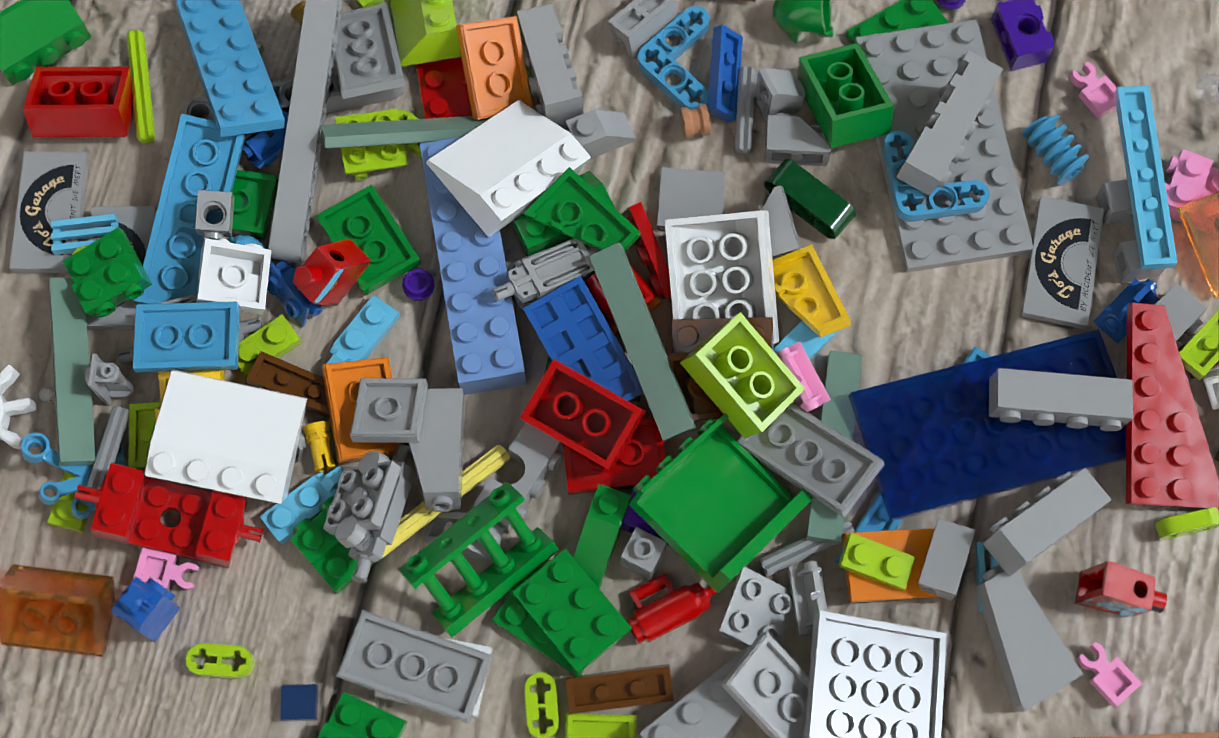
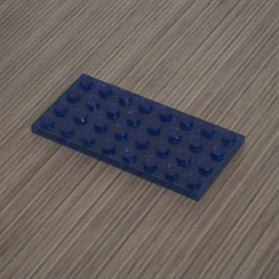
[848,329,1126,522]

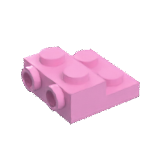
[1165,149,1219,236]

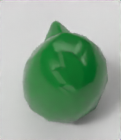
[773,0,833,44]

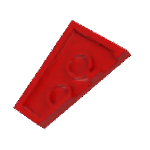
[621,202,671,300]

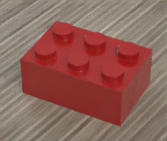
[520,359,646,470]

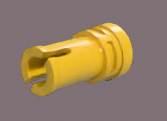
[303,421,336,473]

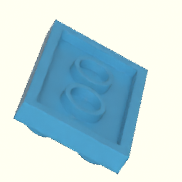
[133,301,240,373]

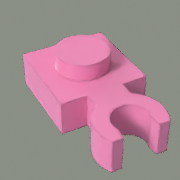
[1069,62,1116,119]
[133,547,199,590]
[1076,642,1142,708]

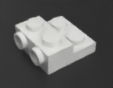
[196,238,271,315]

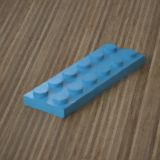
[175,0,285,137]
[134,114,246,304]

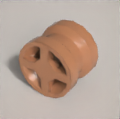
[680,104,711,139]

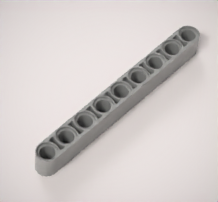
[269,0,343,263]

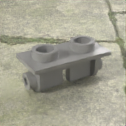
[85,354,134,406]
[788,561,827,635]

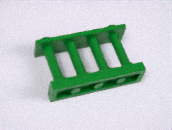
[398,481,559,638]

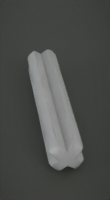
[734,67,756,155]
[87,406,129,490]
[759,519,854,576]

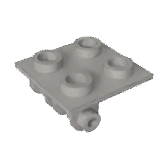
[718,567,794,646]

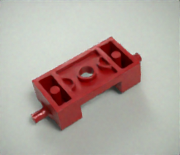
[75,463,264,568]

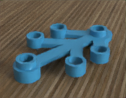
[21,433,127,519]

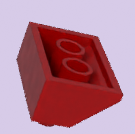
[23,66,132,138]

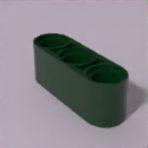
[764,159,856,239]

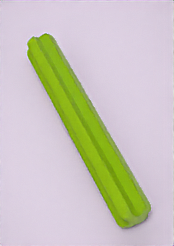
[126,30,156,144]

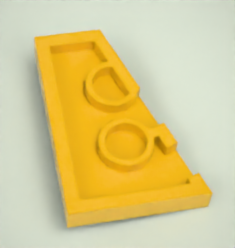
[772,244,851,338]

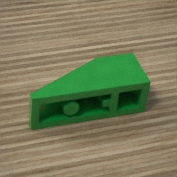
[573,484,631,589]

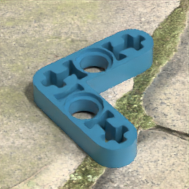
[638,6,710,109]
[882,130,989,222]

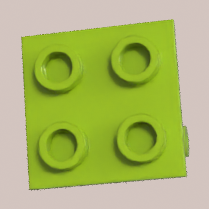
[335,108,409,181]

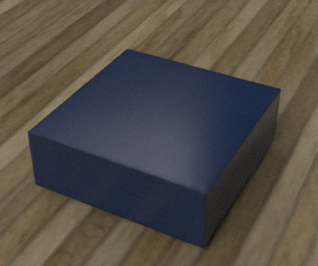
[280,684,318,722]

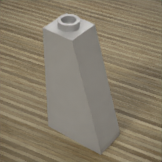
[408,388,465,512]
[975,565,1083,712]

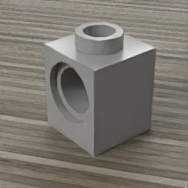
[195,190,234,240]
[620,527,667,580]

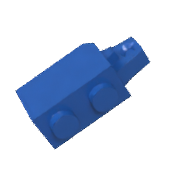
[111,576,180,642]

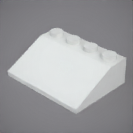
[426,100,591,237]
[665,210,779,344]
[145,370,307,504]

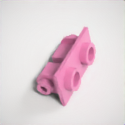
[776,341,831,412]

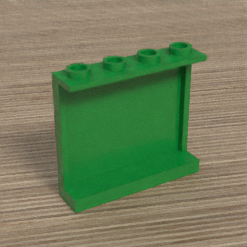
[629,413,813,593]

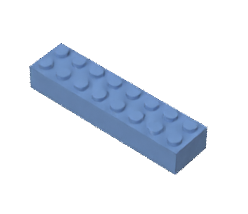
[420,137,527,395]

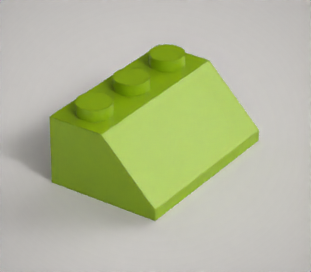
[390,0,461,67]
[680,312,805,439]

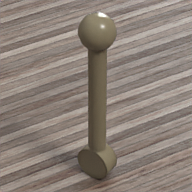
[1096,47,1125,87]

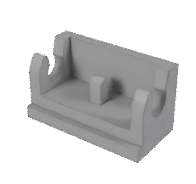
[608,0,677,59]
[918,518,975,601]

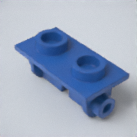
[242,110,289,169]
[267,261,323,328]
[1093,278,1160,344]

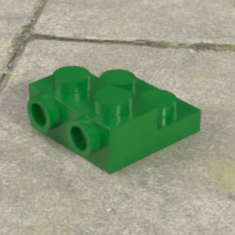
[63,227,152,318]
[290,496,357,594]
[318,692,408,738]

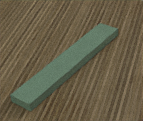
[320,116,492,148]
[589,242,696,441]
[48,277,95,466]
[806,350,862,545]

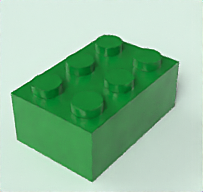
[798,43,894,148]

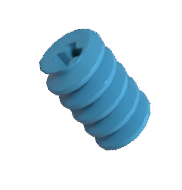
[1022,114,1089,185]

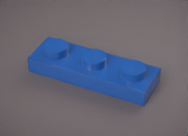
[707,24,743,123]

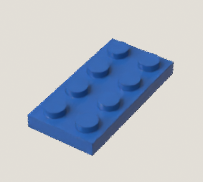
[523,276,644,401]

